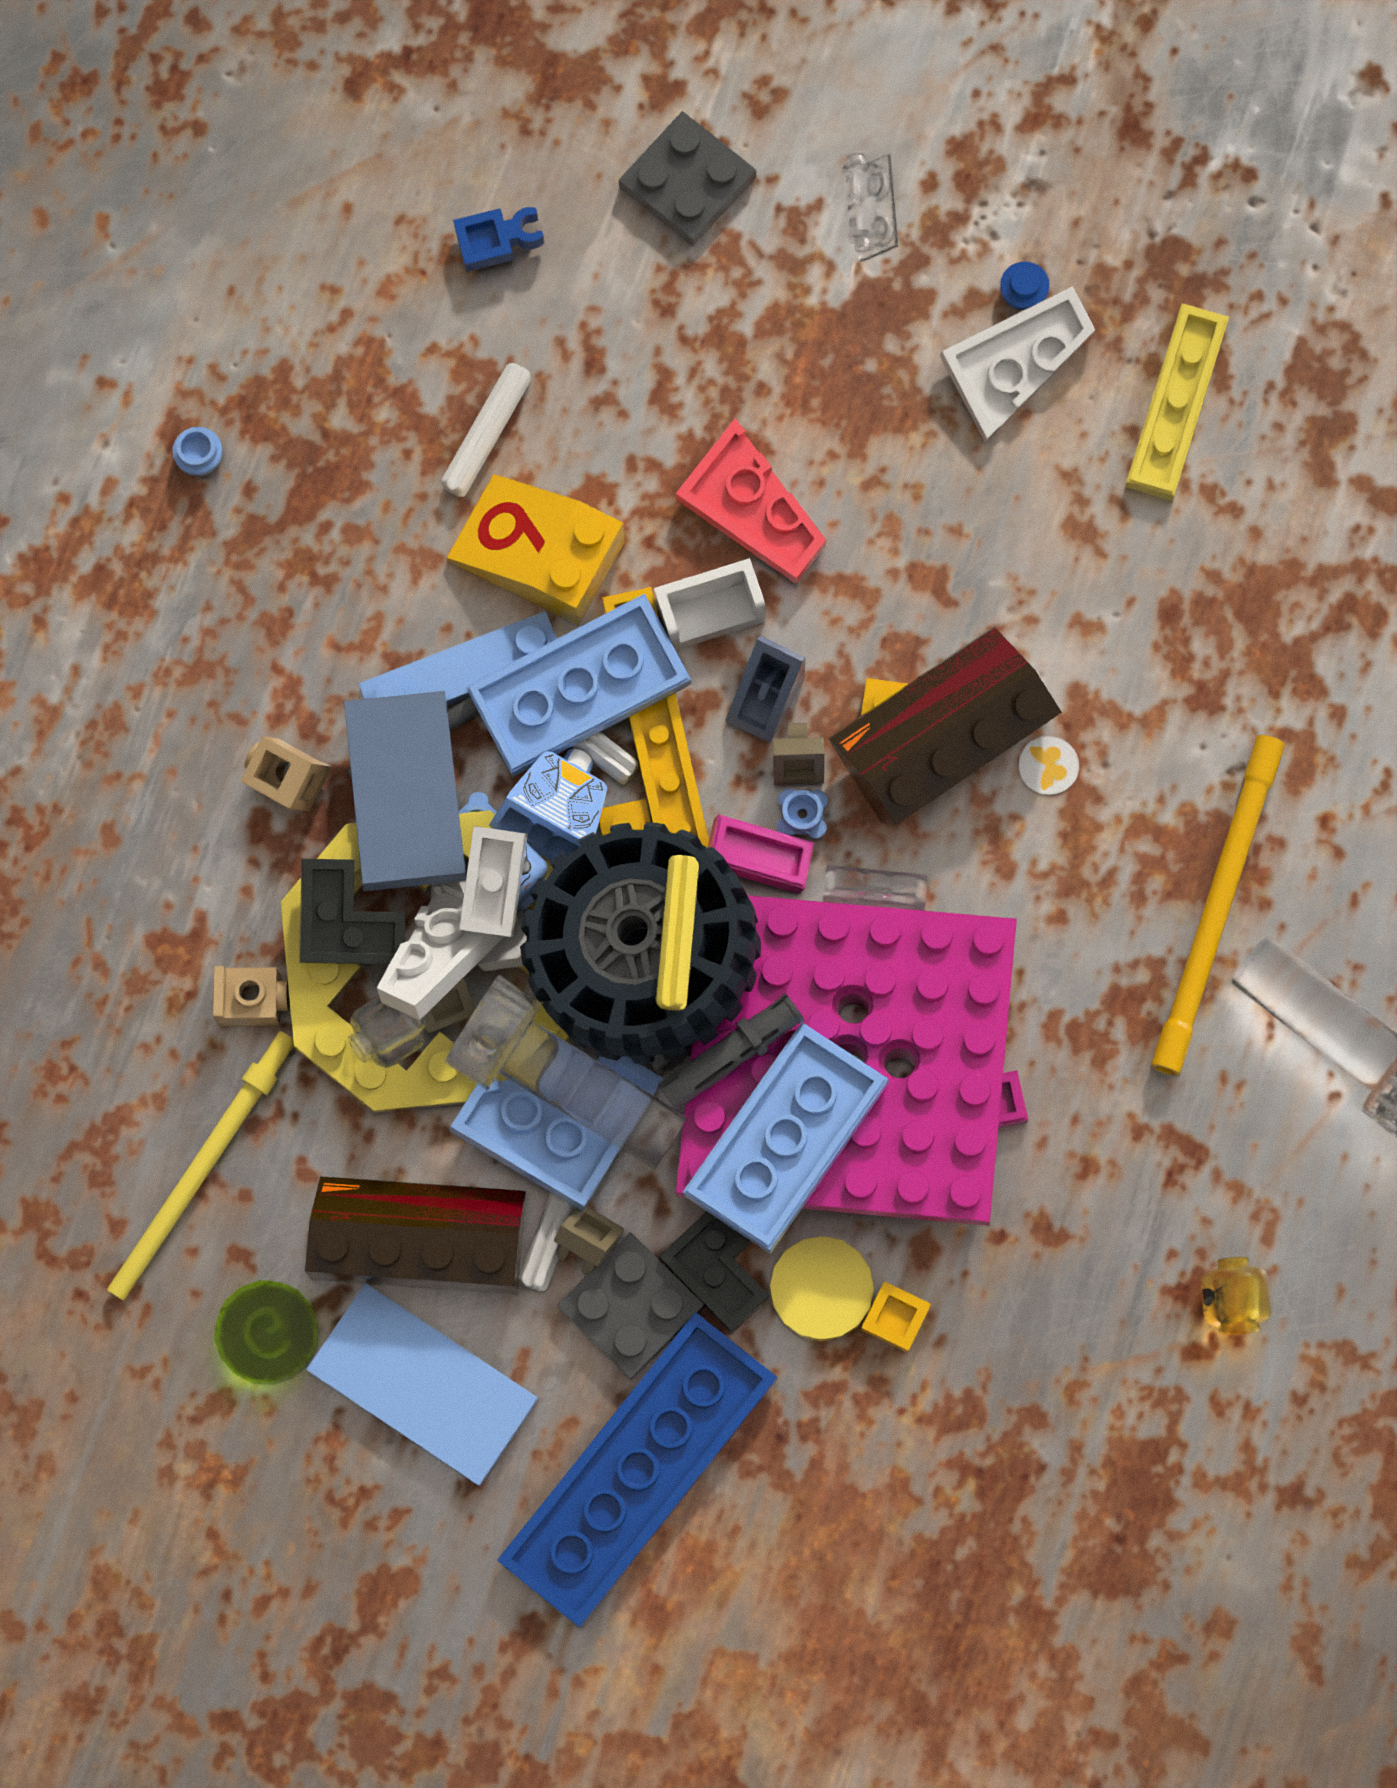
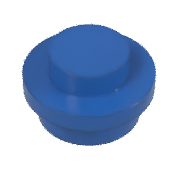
[1000,262,1050,310]

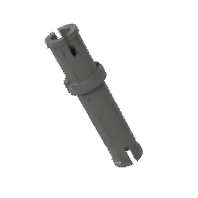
[657,993,804,1112]

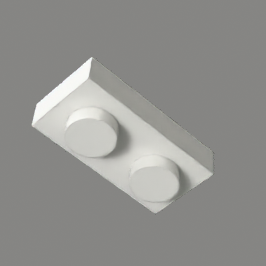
[459,826,528,937]

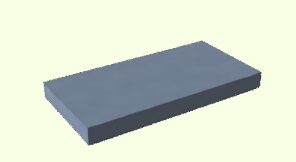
[344,691,466,892]

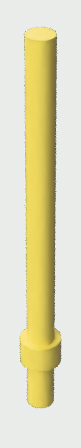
[106,1031,294,1301]

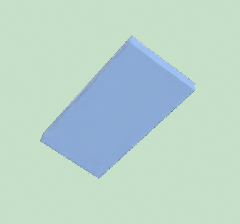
[465,593,692,777]
[683,1022,889,1254]
[306,1283,539,1487]

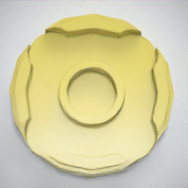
[770,1236,874,1342]

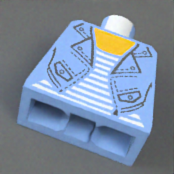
[489,749,607,861]

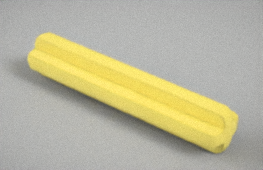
[656,855,699,1011]

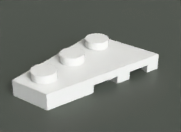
[939,286,1095,442]
[377,882,520,1021]

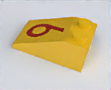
[447,474,625,626]

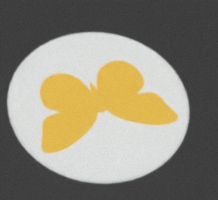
[1019,736,1079,795]

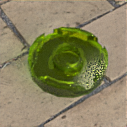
[214,1280,319,1385]

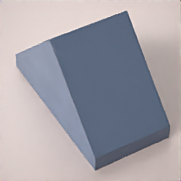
[725,635,806,743]

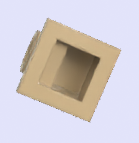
[241,736,332,811]
[213,966,290,1027]

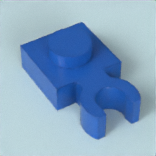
[453,207,545,272]

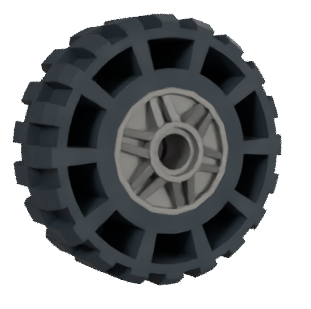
[520,822,761,1064]

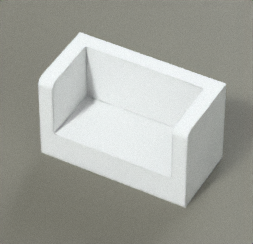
[654,558,766,650]

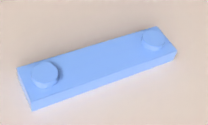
[358,611,557,707]

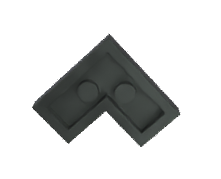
[299,858,405,965]
[659,1211,769,1334]

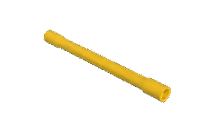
[1150,735,1285,1076]

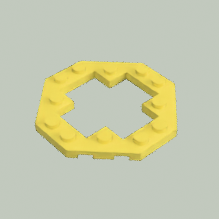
[281,810,569,1113]

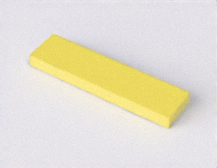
[1125,303,1229,501]

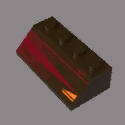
[828,627,1062,826]
[305,1176,526,1295]

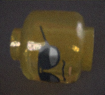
[1201,1257,1272,1335]

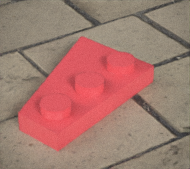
[676,418,826,584]

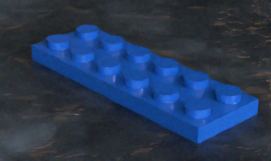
[497,1312,778,1628]

